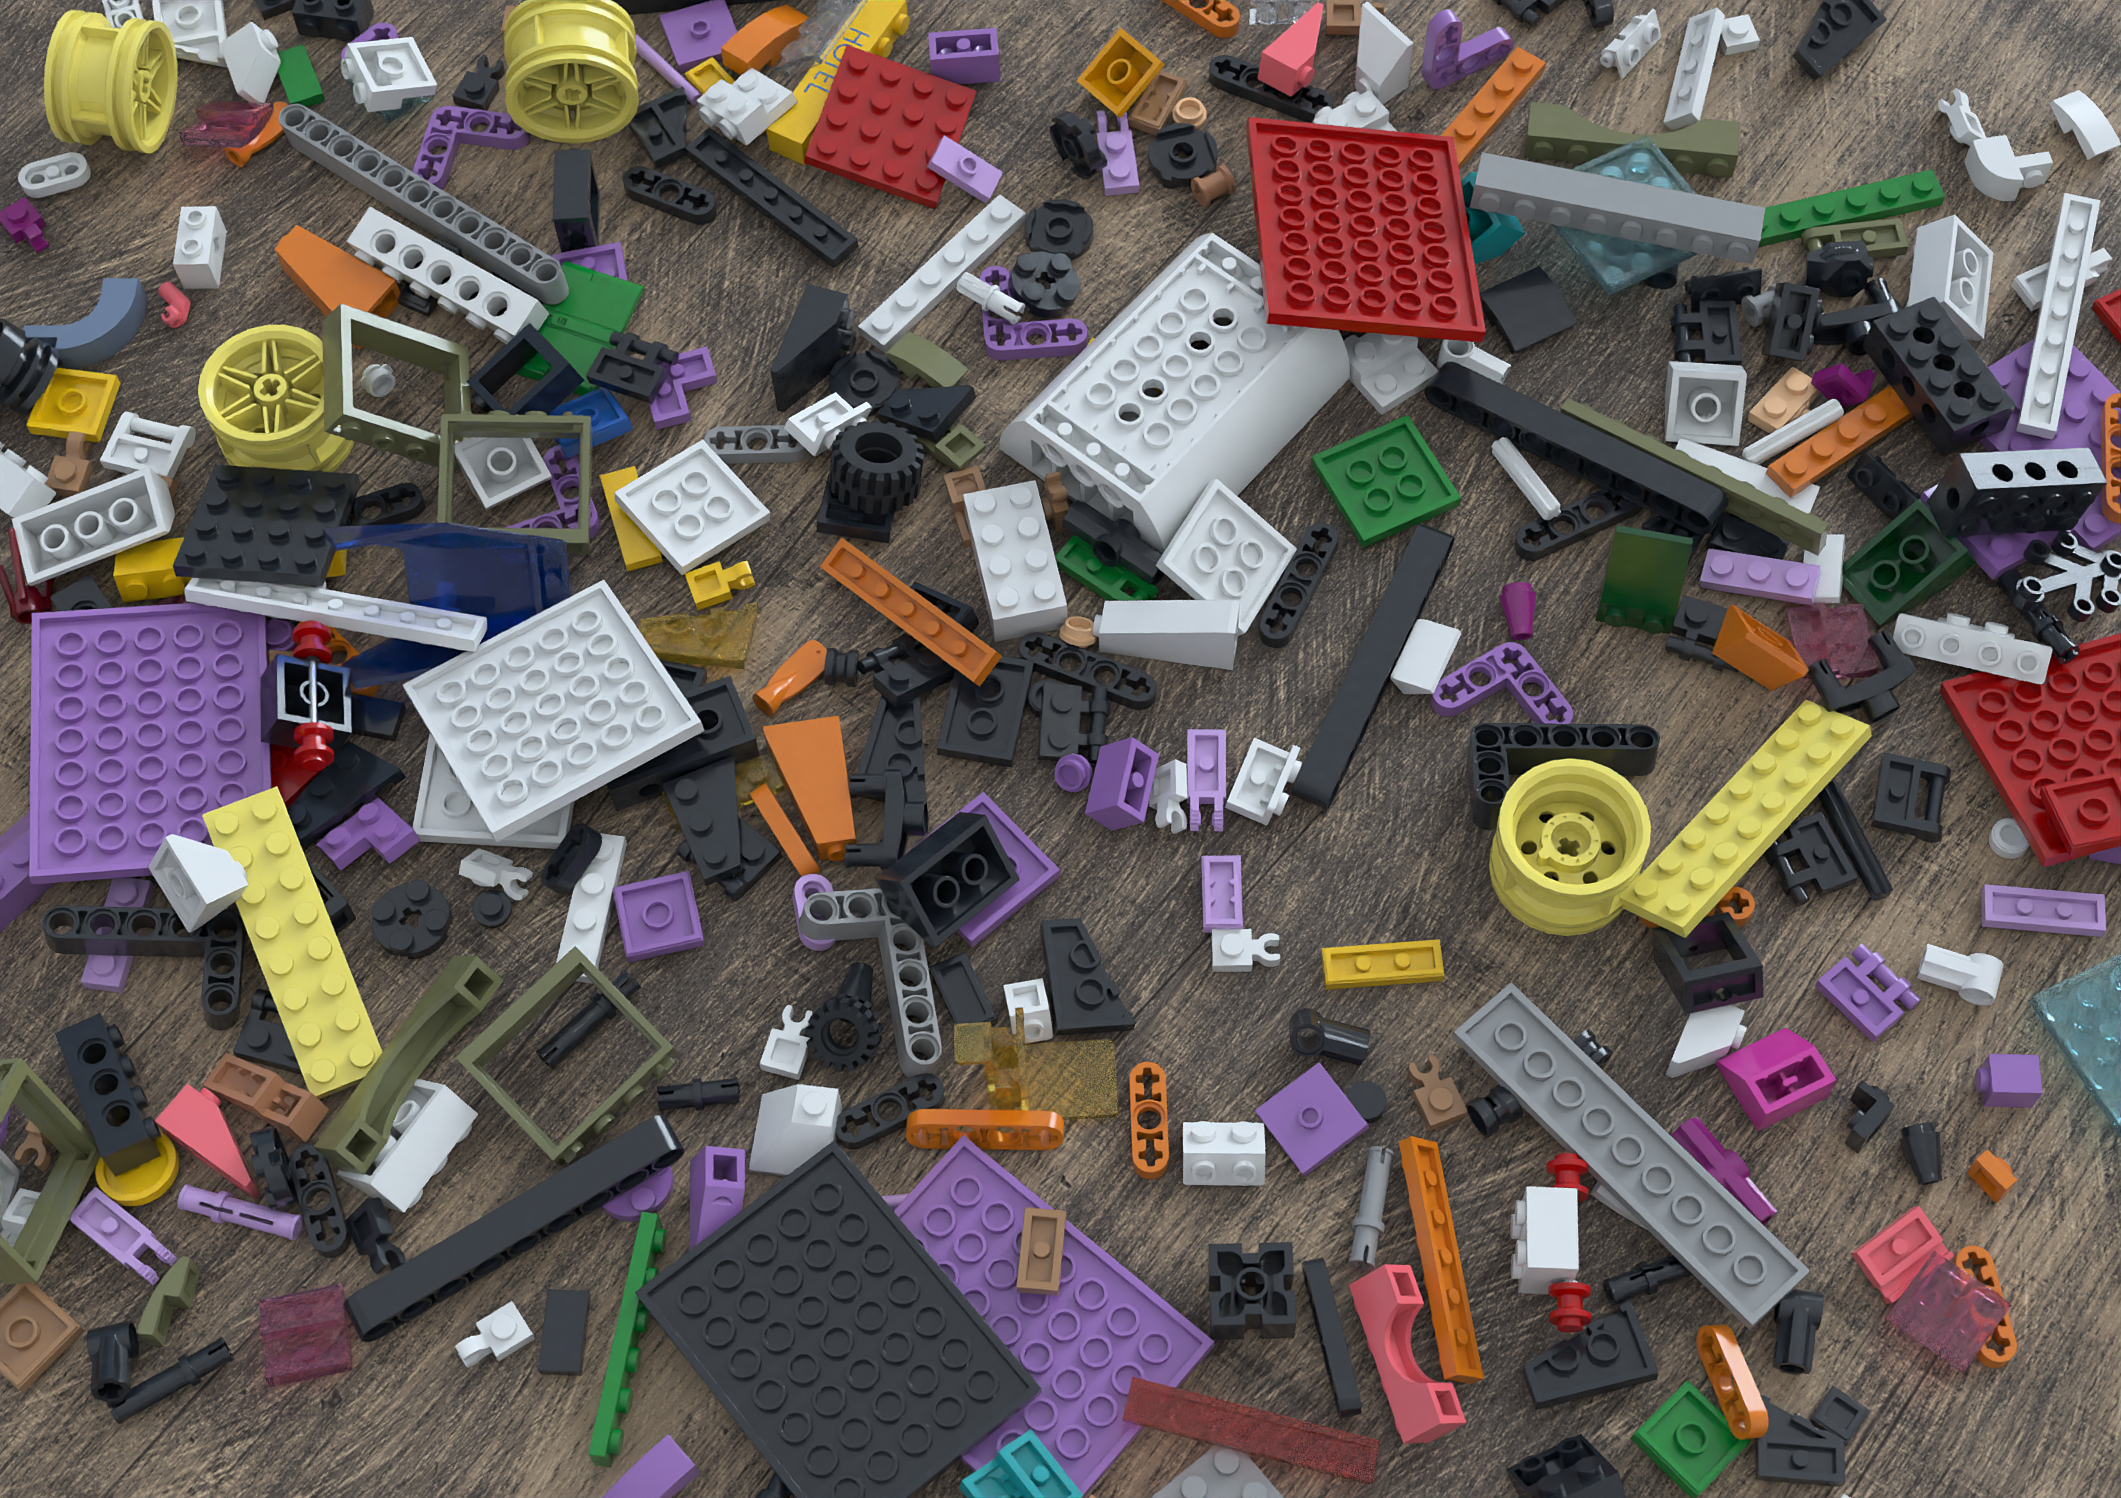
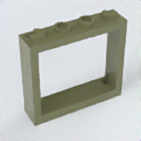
[322,303,471,472]
[437,410,592,554]
[455,946,678,1167]
[0,1058,101,1285]

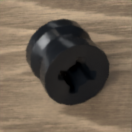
[824,648,860,687]
[1573,1029,1613,1068]

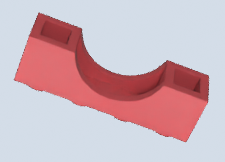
[1349,1264,1467,1443]

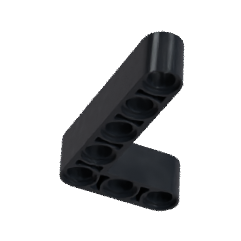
[1467,723,1660,831]
[42,905,245,1031]

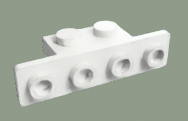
[1893,613,2052,684]

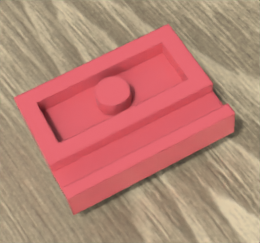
[1850,1206,1954,1304]

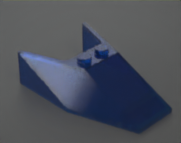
[322,522,571,689]

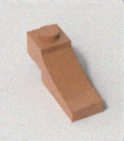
[202,1053,329,1143]

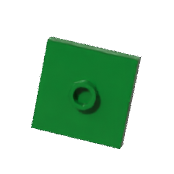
[1630,1380,1751,1498]

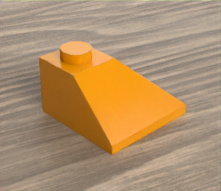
[1076,27,1165,118]

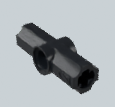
[1062,500,1165,586]

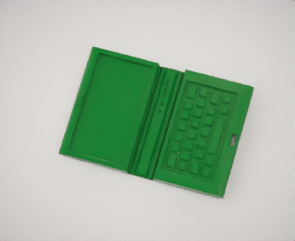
[516,261,645,396]

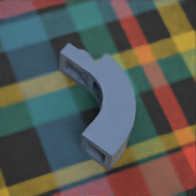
[23,278,148,369]

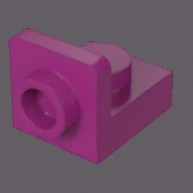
[1811,363,1876,408]

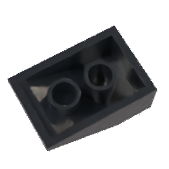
[770,284,857,412]

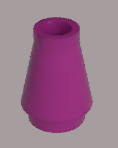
[1499,582,1536,640]

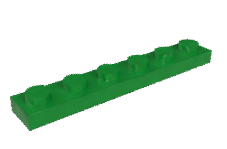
[1758,169,1945,247]
[588,1212,667,1468]

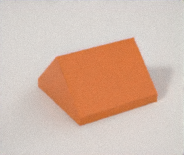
[1712,604,1809,691]

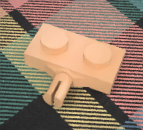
[1748,367,1820,434]

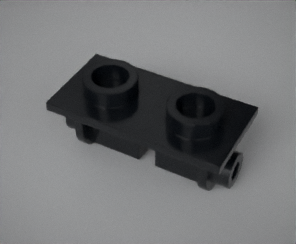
[1684,267,1762,312]
[1847,450,1921,521]

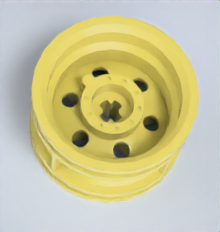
[504,0,639,143]
[44,10,177,153]
[198,325,355,472]
[1489,758,1651,936]

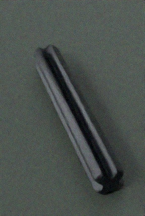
[1818,777,1893,901]

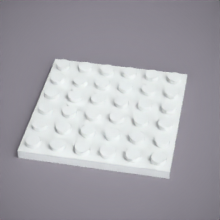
[403,580,705,843]

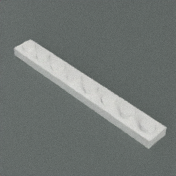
[2016,193,2101,439]
[184,578,487,652]

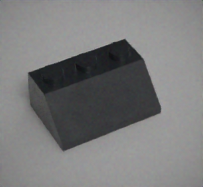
[875,812,1020,947]

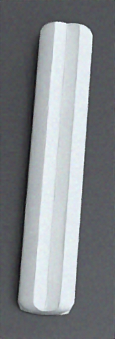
[1742,399,1844,465]
[1492,437,1561,520]

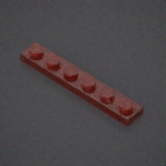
[1121,1377,1381,1485]

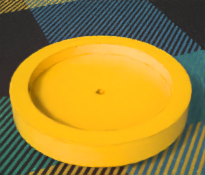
[95,1132,179,1206]

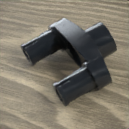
[1811,278,1902,356]
[1806,629,1917,723]
[845,769,929,870]

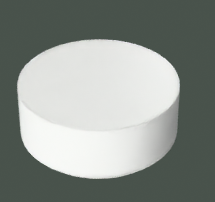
[1989,818,2029,859]

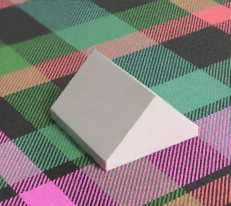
[455,437,552,511]

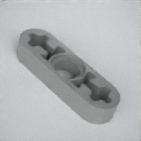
[704,425,810,464]

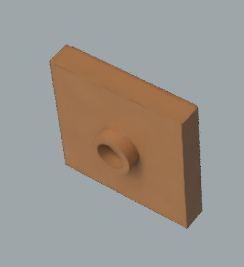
[0,1283,85,1393]

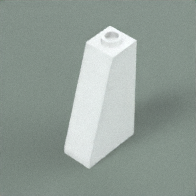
[1093,600,1240,670]

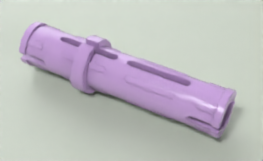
[177,1184,303,1241]

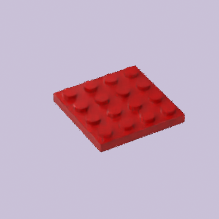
[804,45,976,209]

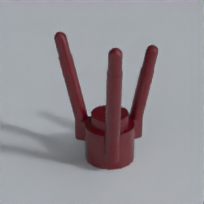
[0,528,55,624]

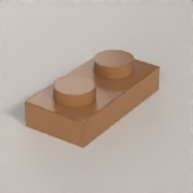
[1017,1207,1067,1296]

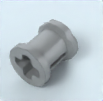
[1741,284,1776,327]

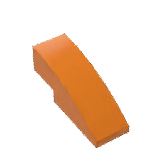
[721,4,814,75]

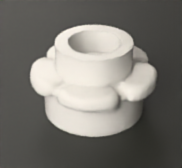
[360,364,395,397]

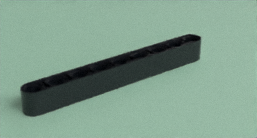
[1424,361,1729,534]
[1292,523,1455,810]
[343,1115,685,1343]

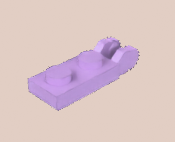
[1096,110,1139,196]
[1187,729,1226,831]
[69,1187,177,1286]

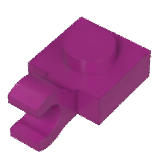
[0,197,49,253]

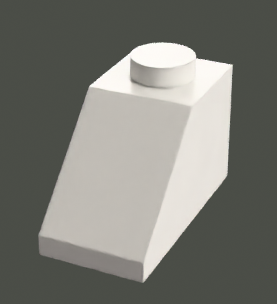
[219,22,281,109]
[1665,1005,1747,1078]

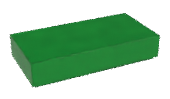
[277,44,325,107]

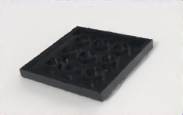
[173,465,360,587]

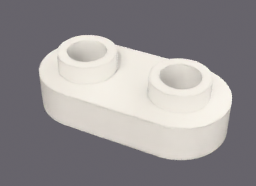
[18,152,91,198]

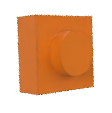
[1967,1149,2017,1203]

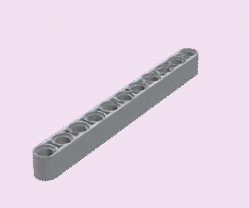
[278,104,569,304]

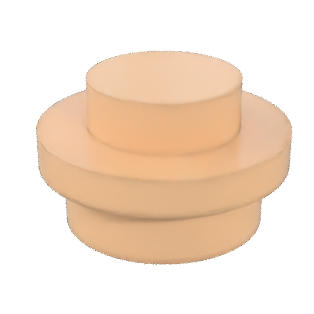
[1172,97,1207,130]
[1059,616,1097,648]

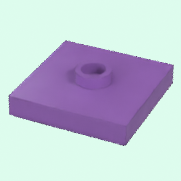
[659,0,737,73]
[613,871,705,963]
[1255,1062,1369,1177]

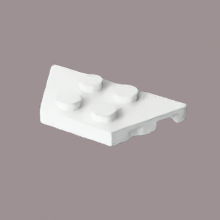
[152,0,228,67]

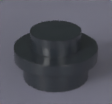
[472,890,512,928]

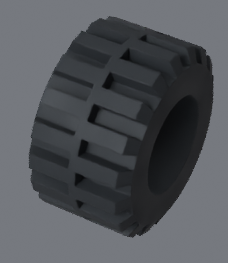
[829,421,924,514]

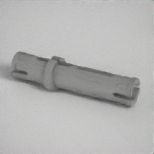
[1348,1146,1394,1271]

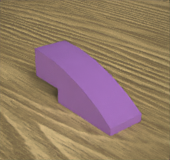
[602,1434,699,1498]

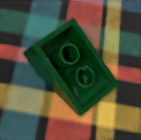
[1842,499,1976,628]
[1595,525,1693,634]

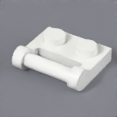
[100,412,196,478]

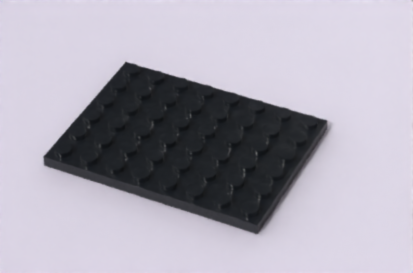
[635,1141,1042,1498]

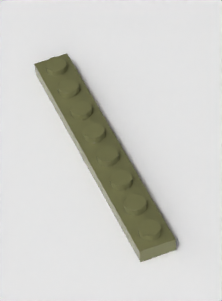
[1560,398,1829,556]

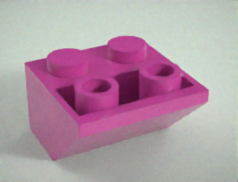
[1715,1028,1837,1132]

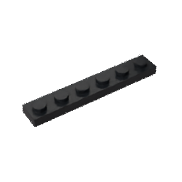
[685,127,859,268]

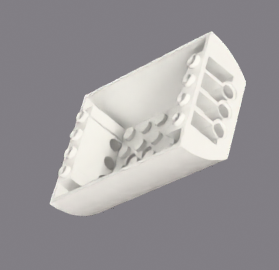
[1000,233,1350,553]

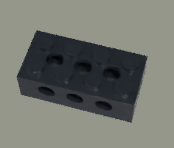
[1862,296,2016,456]
[1927,448,2107,537]
[606,676,761,811]

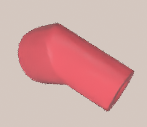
[158,282,191,328]

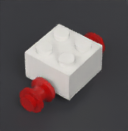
[1510,1153,1591,1333]

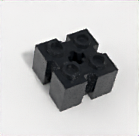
[1207,1242,1296,1340]

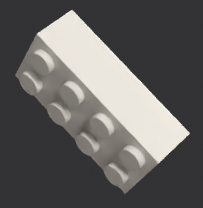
[963,480,1068,642]

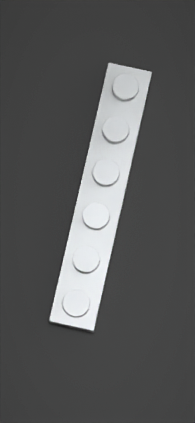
[858,194,1026,353]

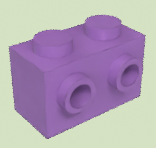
[928,28,1000,84]
[1085,737,1159,831]

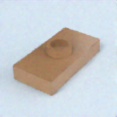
[1128,70,1187,136]

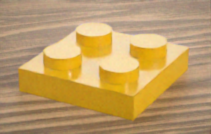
[26,368,120,443]

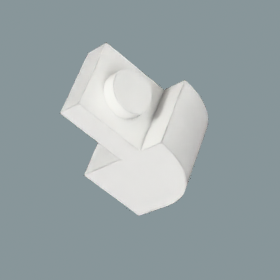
[1964,135,2053,201]

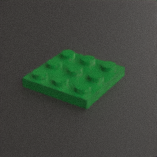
[1311,415,1461,548]

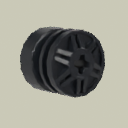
[0,318,59,415]

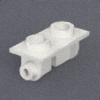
[1600,9,1662,79]

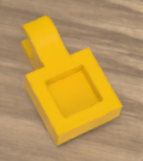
[684,561,755,611]

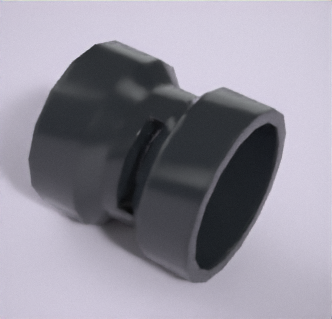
[1466,1084,1523,1138]

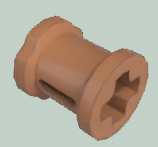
[1191,164,1236,207]

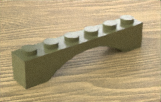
[1524,102,1740,177]
[313,956,504,1174]

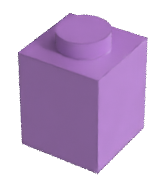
[1975,1054,2042,1108]

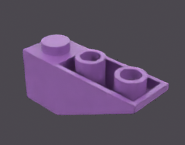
[689,1146,745,1251]

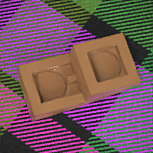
[943,466,986,547]

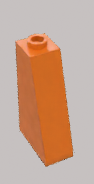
[274,225,400,350]
[763,716,857,862]

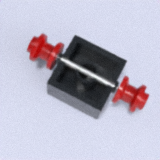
[260,620,352,772]

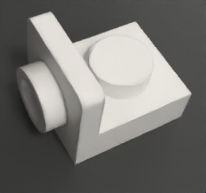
[1004,978,1053,1045]

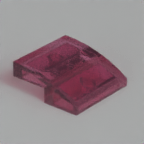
[179,101,274,148]
[1787,602,1878,680]
[1885,1251,2012,1374]
[260,1284,353,1387]

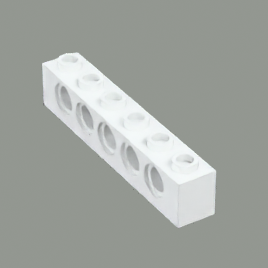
[347,207,549,344]

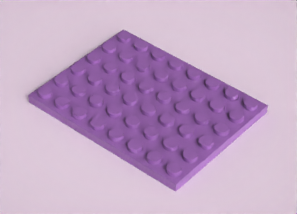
[29,603,272,885]
[894,1135,1215,1498]

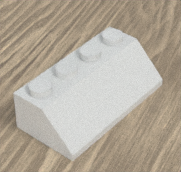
[12,467,175,586]

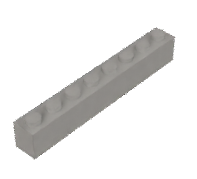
[1470,152,1766,264]

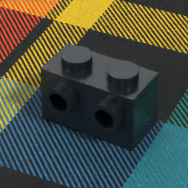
[291,0,374,42]
[1761,282,1822,361]

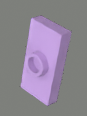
[927,135,1003,204]
[1201,855,1243,933]

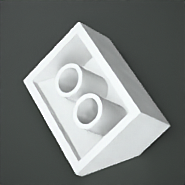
[1906,214,1993,341]
[337,1079,478,1212]

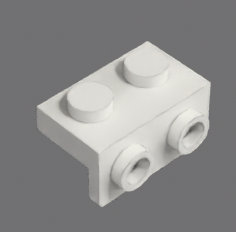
[784,392,872,457]
[1224,738,1302,826]
[1183,1121,1266,1186]

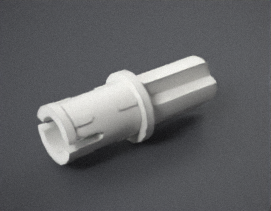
[956,273,1025,325]

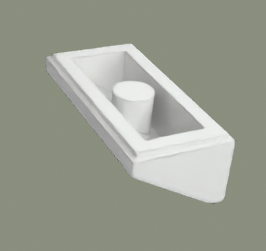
[1390,619,1461,694]

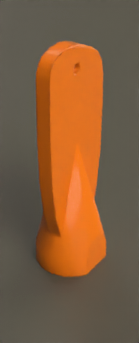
[224,101,288,167]
[752,640,827,716]

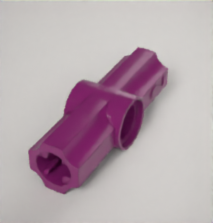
[1670,1117,1777,1226]

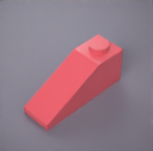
[1258,2,1324,97]
[155,1084,261,1200]

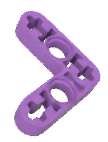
[1421,9,1514,89]
[413,106,530,190]
[980,266,1088,361]
[497,446,600,564]
[1431,642,1573,724]

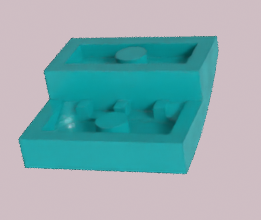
[959,1429,1084,1498]

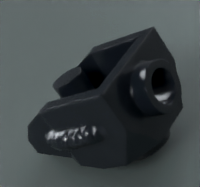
[1802,240,1874,298]

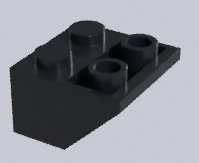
[1506,1434,1626,1498]

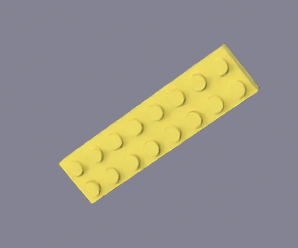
[1619,700,1872,938]
[202,786,383,1099]

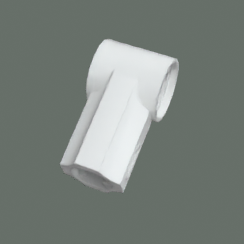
[1437,339,1511,385]
[1917,944,2004,1006]

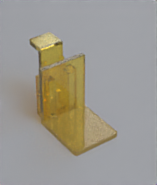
[954,1007,1119,1120]

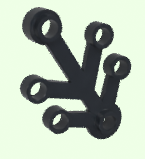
[2009,531,2121,622]

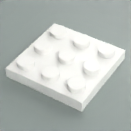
[615,439,770,575]
[1155,478,1297,636]

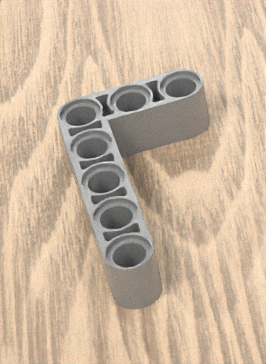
[799,888,942,1079]

